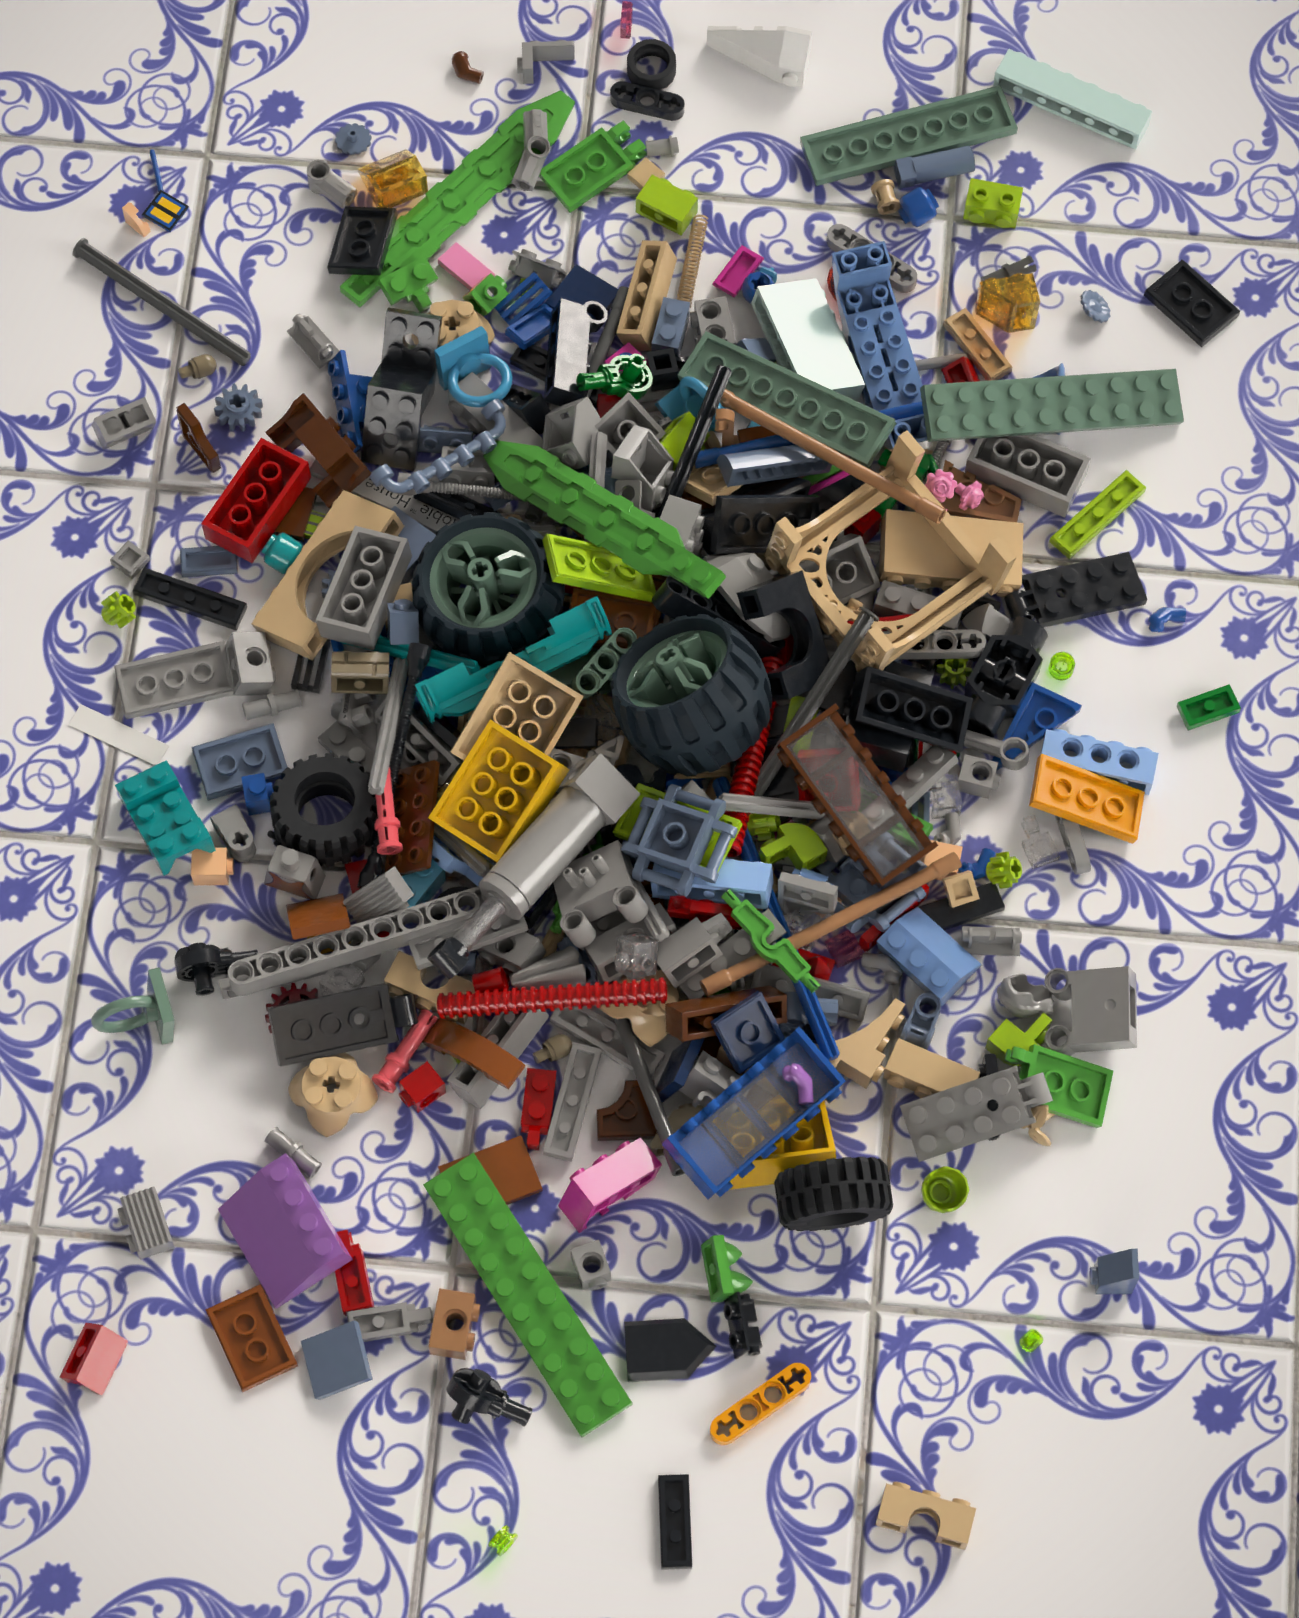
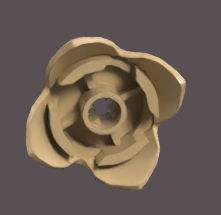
[412,300,495,347]
[599,968,681,1047]
[288,1053,378,1137]

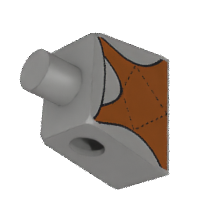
[264,845,326,900]

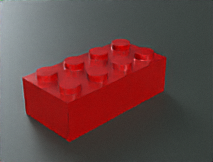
[201,438,312,563]

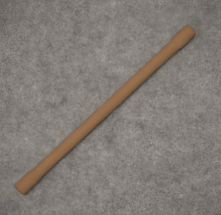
[708,386,946,524]
[700,852,962,997]

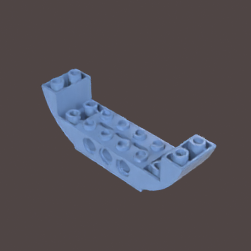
[832,241,928,450]

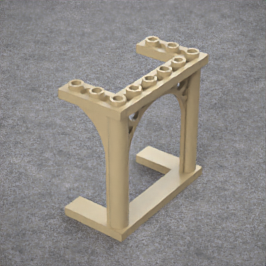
[765,430,1016,672]

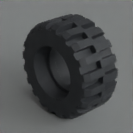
[270,753,378,867]
[774,1157,893,1231]

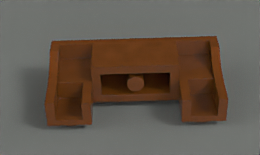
[265,393,371,509]

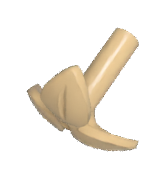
[1021,1105,1055,1146]

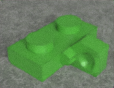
[378,255,438,313]

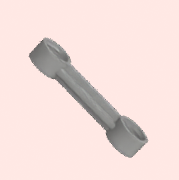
[964,730,1029,770]

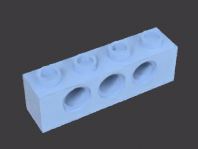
[1041,729,1159,795]

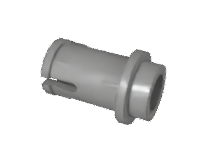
[645,135,679,158]

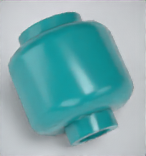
[261,533,303,574]

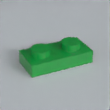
[1176,684,1241,731]

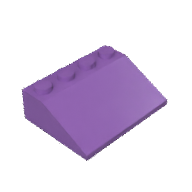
[218,1153,353,1309]

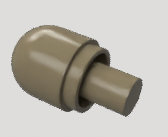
[178,354,217,379]
[533,1034,573,1064]

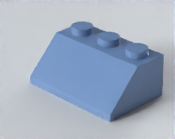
[876,907,982,1007]

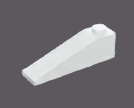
[706,26,812,87]

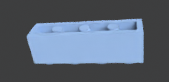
[651,859,773,909]

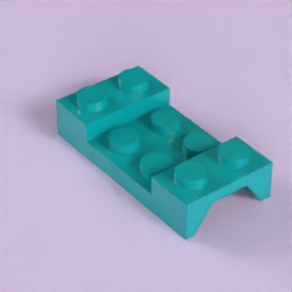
[115,760,216,876]

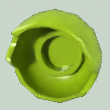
[921,1166,969,1213]

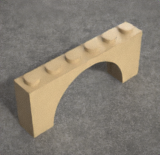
[251,490,404,661]

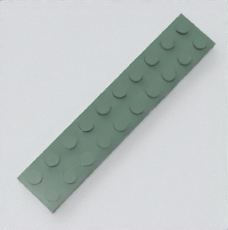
[920,369,1184,442]

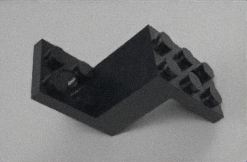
[361,307,442,471]

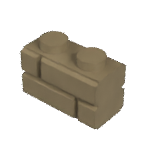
[331,651,389,694]

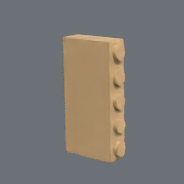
[879,509,1024,597]

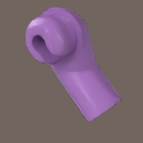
[782,1063,814,1105]

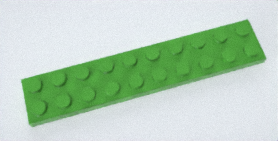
[423,1152,633,1437]

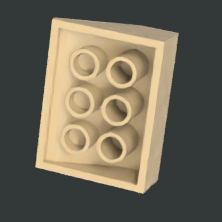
[450,652,584,760]

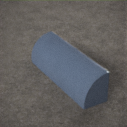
[717,445,832,487]

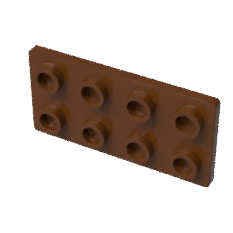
[384,760,440,876]

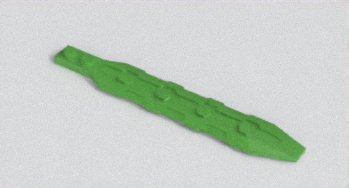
[340,90,575,307]
[483,440,726,599]

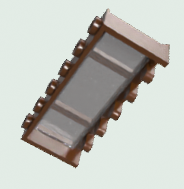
[776,703,939,888]

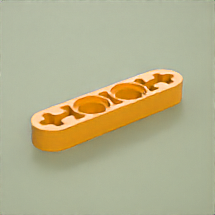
[710,1363,811,1445]

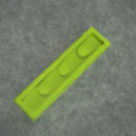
[1049,470,1146,560]

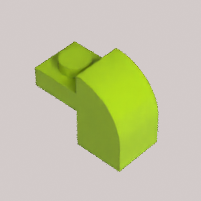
[759,823,828,870]
[985,1012,1052,1067]

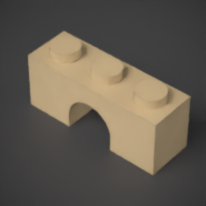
[384,951,475,1025]
[875,1482,976,1550]

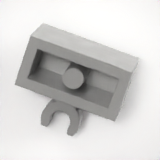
[679,1051,749,1122]

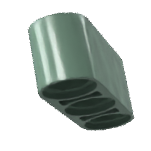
[570,627,637,700]

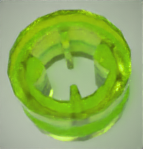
[1049,652,1075,681]
[488,1525,518,1556]

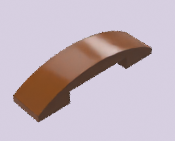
[422,1019,526,1090]

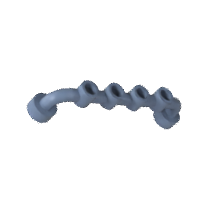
[369,399,506,494]

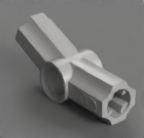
[511,109,551,191]

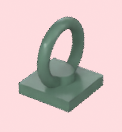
[91,967,175,1045]

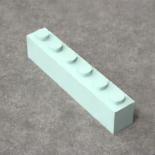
[993,49,1152,149]

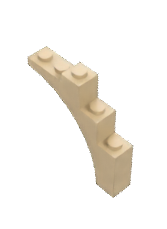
[716,998,905,1097]

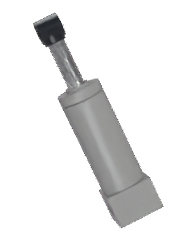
[427,753,640,980]

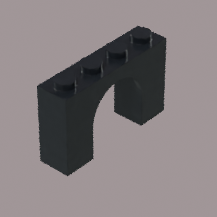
[737,570,830,702]
[835,661,934,773]

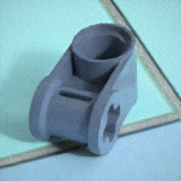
[900,992,941,1050]

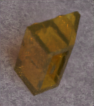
[357,149,428,208]
[975,273,1040,333]

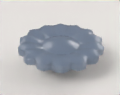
[335,123,372,155]
[1080,290,1111,323]

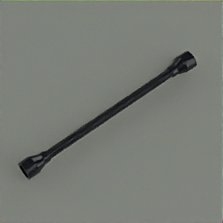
[357,642,432,889]

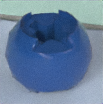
[741,271,775,304]

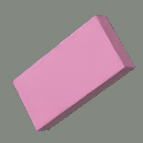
[438,242,495,290]

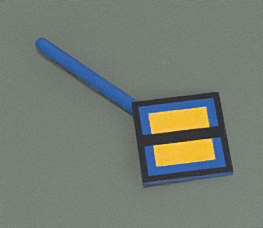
[142,149,189,232]

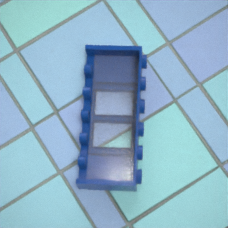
[662,1027,846,1200]

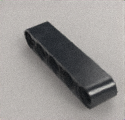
[652,576,785,658]

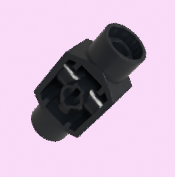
[964,617,1048,738]

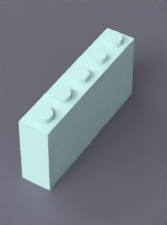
[751,279,865,401]

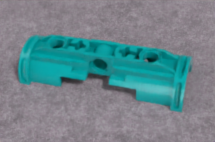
[415,596,612,723]

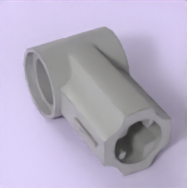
[306,160,357,209]

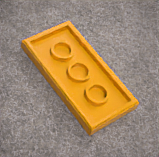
[1029,754,1145,844]

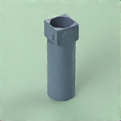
[893,145,975,189]

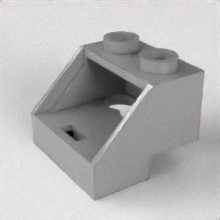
[542,396,608,470]
[611,425,675,512]

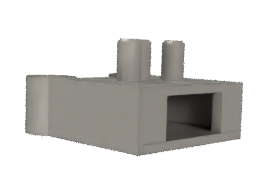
[553,840,649,948]
[1044,966,1137,1056]

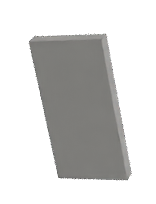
[114,641,234,720]

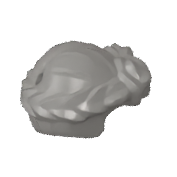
[997,974,1054,1018]

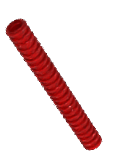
[724,656,785,857]
[437,977,668,1019]

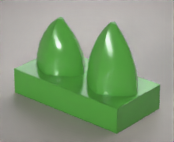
[701,1235,753,1303]

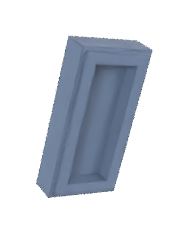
[180,546,238,578]

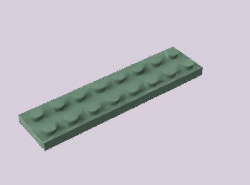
[800,85,1018,186]
[678,331,896,468]

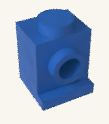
[241,773,273,816]

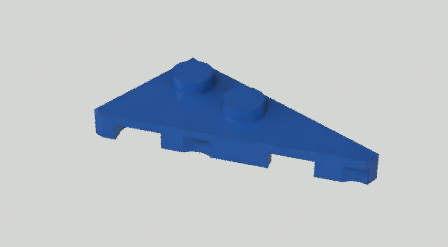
[992,682,1082,772]

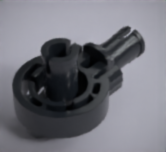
[174,943,259,996]
[446,1368,533,1427]

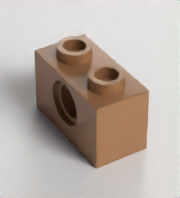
[428,1288,481,1360]

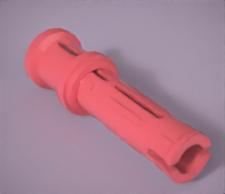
[374,768,403,855]
[372,1009,438,1093]

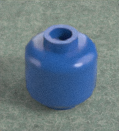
[897,187,939,227]

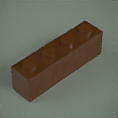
[665,985,787,1042]

